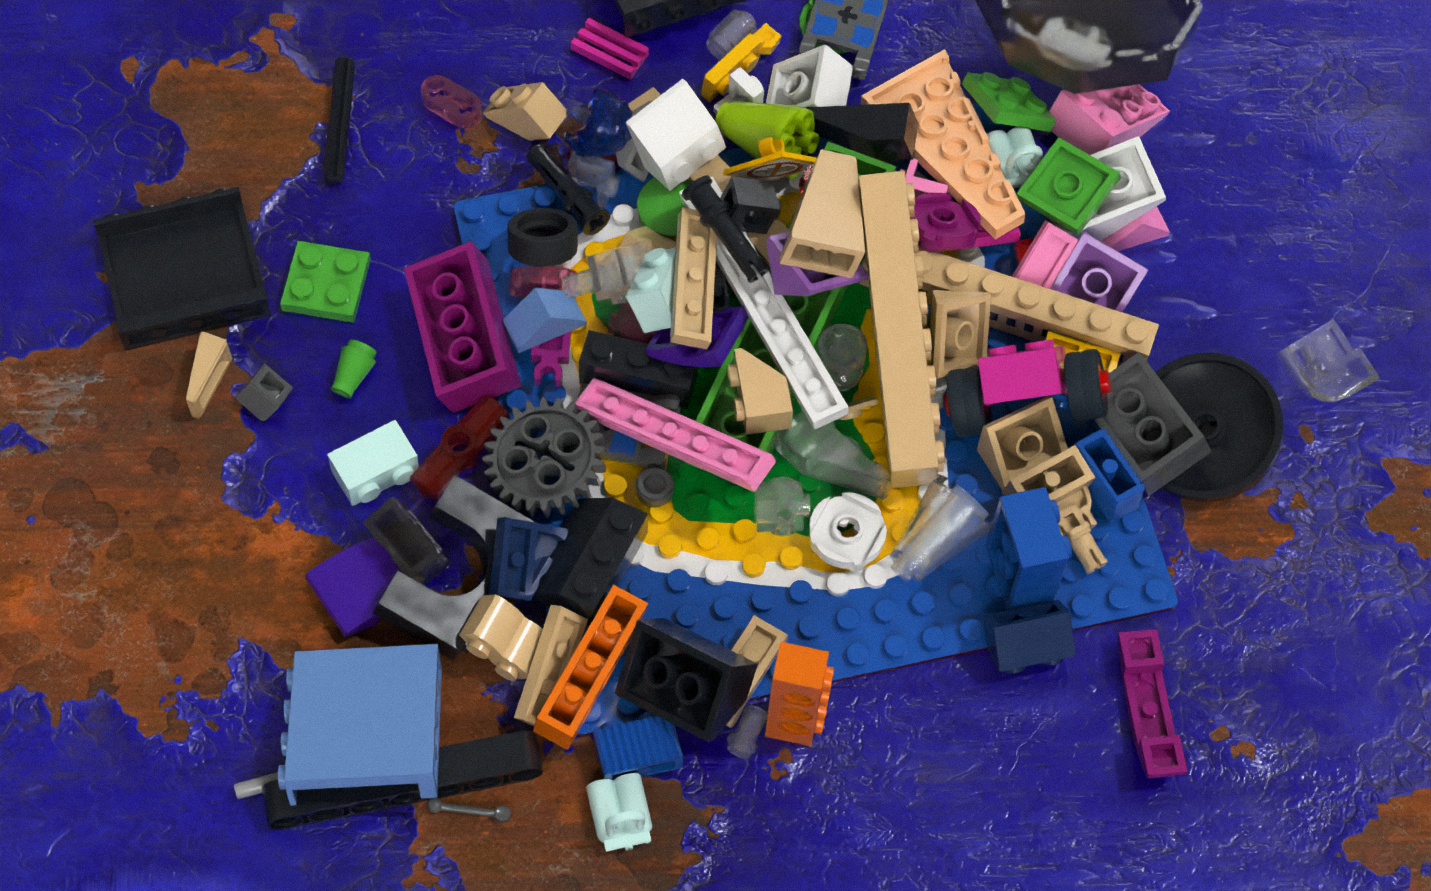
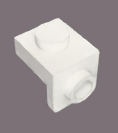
[714,67,764,114]

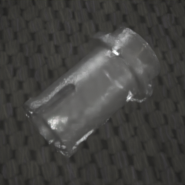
[727,705,768,759]

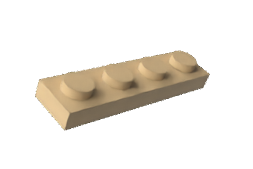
[670,207,717,350]

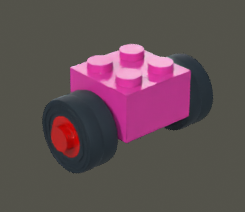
[944,339,1111,437]

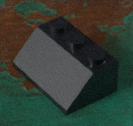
[532,498,648,626]
[614,618,758,742]

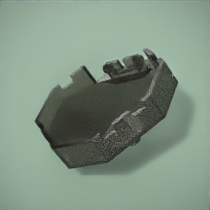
[975,0,1203,94]

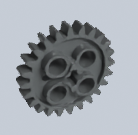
[482,397,608,518]

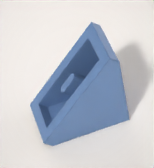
[503,288,587,353]

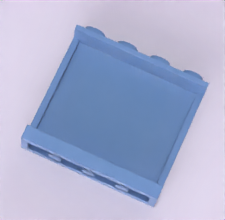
[278,644,442,806]

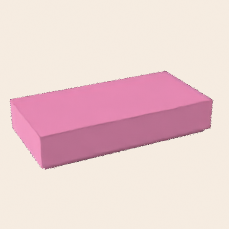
[1012,220,1079,289]

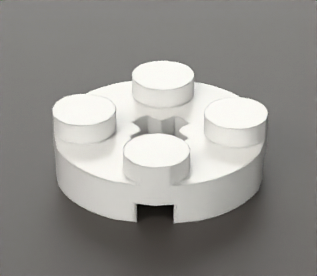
[809,492,887,571]

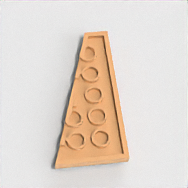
[861,49,1025,240]

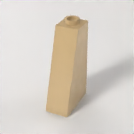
[779,149,865,278]

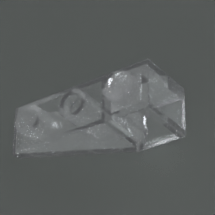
[775,410,891,499]

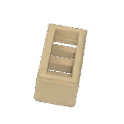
[186,332,232,419]

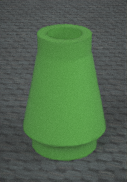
[331,339,377,398]

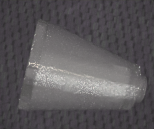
[890,474,993,582]

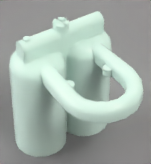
[987,127,1043,189]
[586,773,652,852]

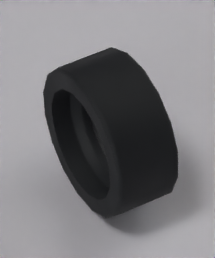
[508,208,578,267]

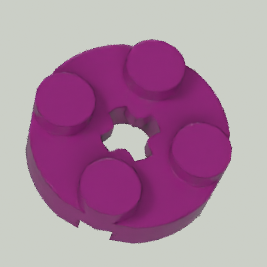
[910,193,981,252]

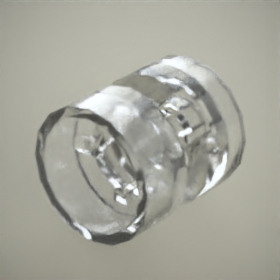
[817,324,867,391]

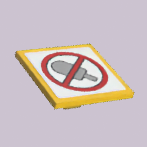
[723,136,817,181]

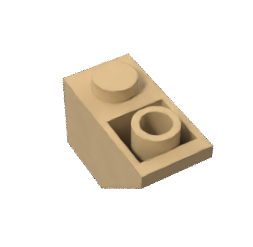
[483,82,569,141]
[727,348,793,435]

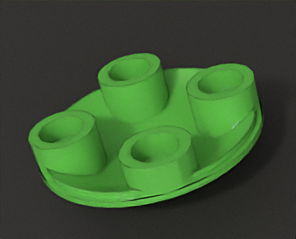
[637,178,691,237]

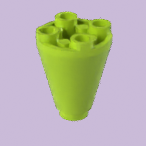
[715,101,819,179]

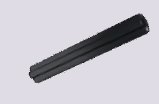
[323,57,355,184]

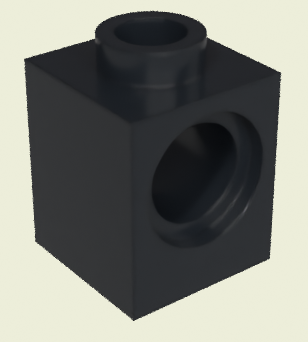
[720,176,781,234]

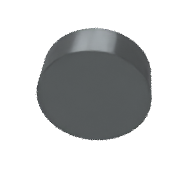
[636,467,674,507]

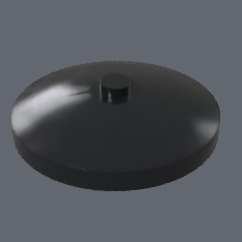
[1155,353,1284,502]

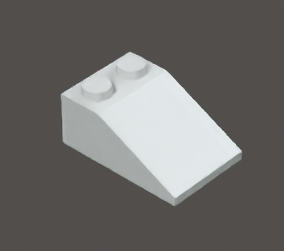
[1050,136,1166,241]

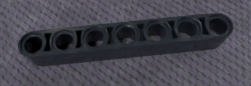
[262,731,544,830]

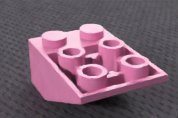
[1049,66,1170,155]

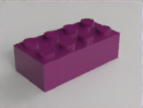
[404,241,522,413]

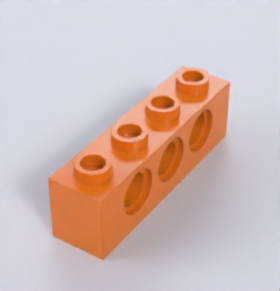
[533,584,648,750]
[765,642,835,746]

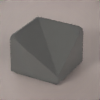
[235,363,293,421]

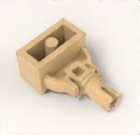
[1002,445,1108,575]

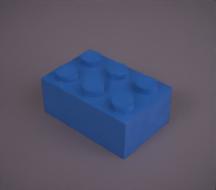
[986,487,1072,611]

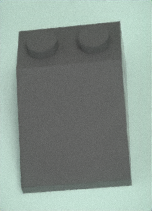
[1092,352,1212,496]

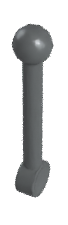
[427,798,511,823]

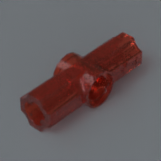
[410,395,510,501]

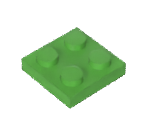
[962,72,1056,132]
[1016,137,1121,235]
[280,241,371,323]

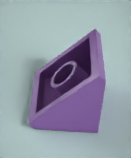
[766,231,869,296]
[1050,232,1148,312]

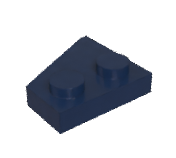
[489,517,568,602]

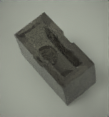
[363,497,452,586]

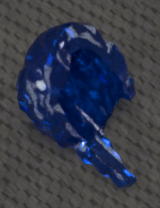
[564,88,633,157]

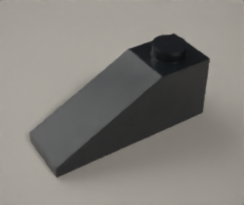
[806,103,919,162]

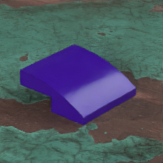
[645,306,749,367]
[305,536,402,638]

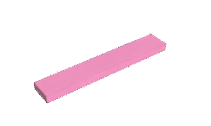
[575,377,776,492]

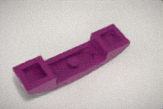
[1117,629,1188,778]

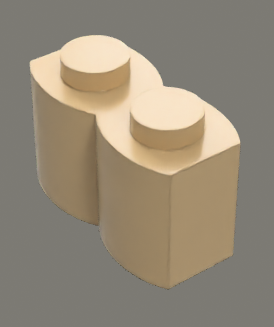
[459,594,543,681]

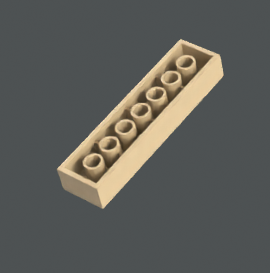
[859,171,945,488]

